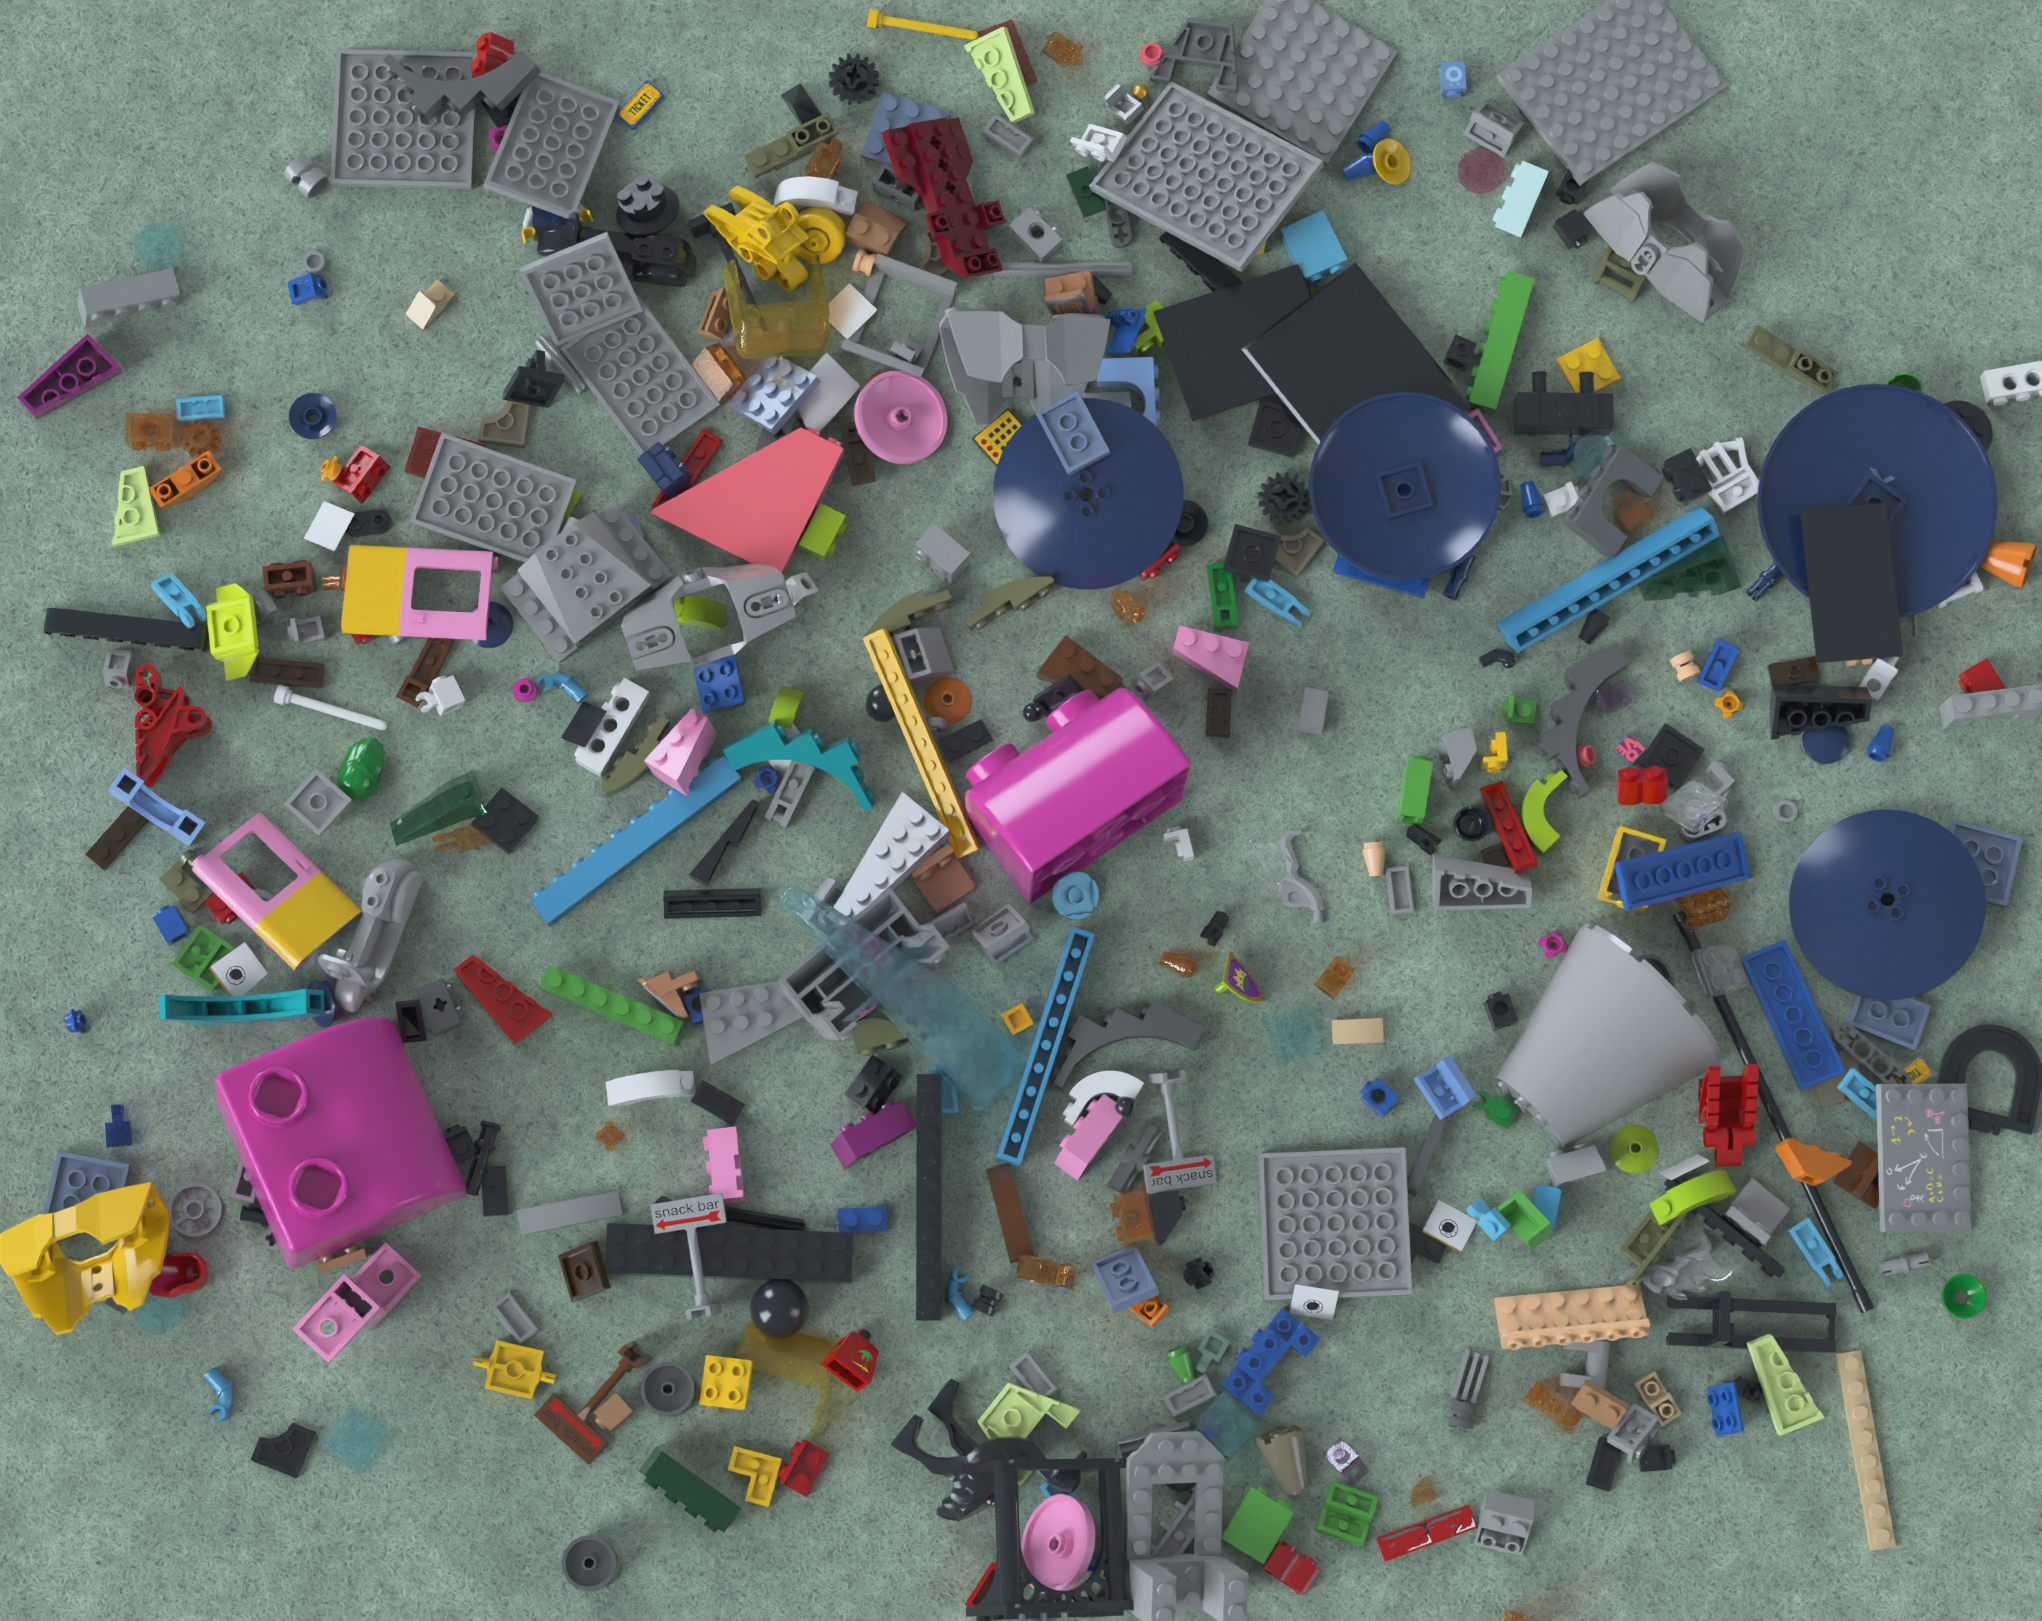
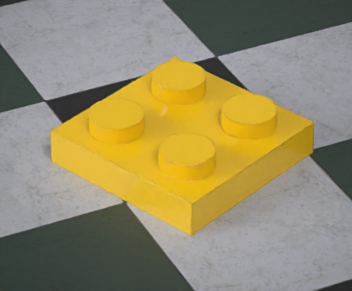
[1556,338,1620,393]

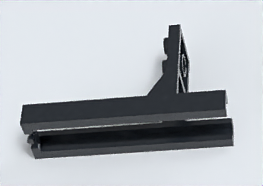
[1666,1291,1836,1353]

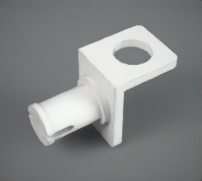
[773,572,819,606]
[1859,657,1899,701]

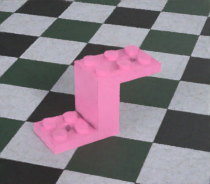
[292,1242,422,1363]

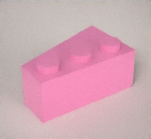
[644,708,718,796]
[703,1126,745,1204]

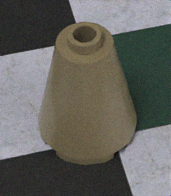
[1255,1424,1308,1496]

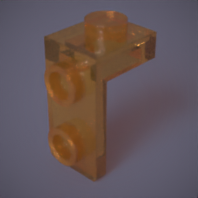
[1523,1381,1583,1434]

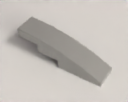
[517,1191,623,1235]

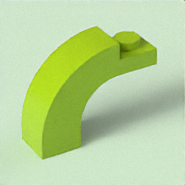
[1520,770,1568,856]
[1649,1170,1737,1226]

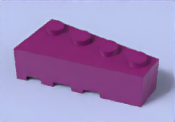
[17,333,123,420]

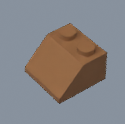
[845,201,909,258]

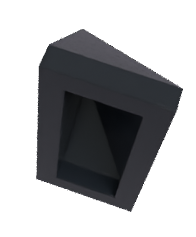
[781,83,822,125]
[395,999,426,1043]

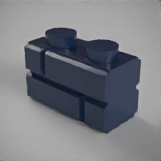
[637,442,691,499]

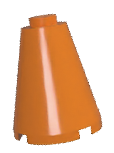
[1979,540,2037,589]

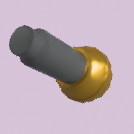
[1133,84,1151,115]

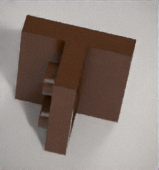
[1832,1141,1879,1209]

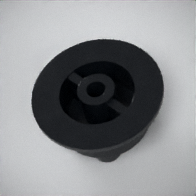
[616,175,680,236]
[1944,400,1993,452]

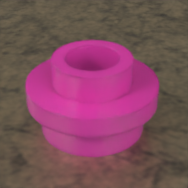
[513,678,537,702]

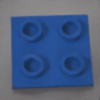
[1106,308,1147,355]
[693,655,745,714]
[1707,1382,1744,1437]

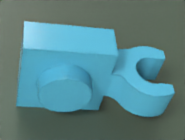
[1466,1197,1511,1241]

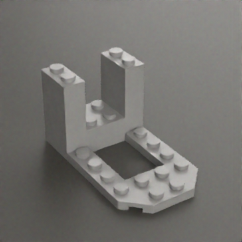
[1124,1431,1248,1621]

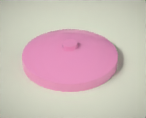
[854,370,948,464]
[1021,1494,1095,1593]

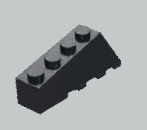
[1770,685,1872,740]

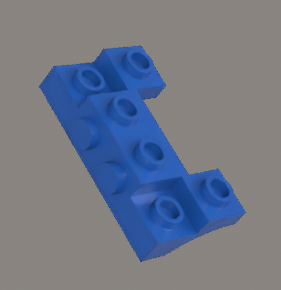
[1220,1309,1321,1416]

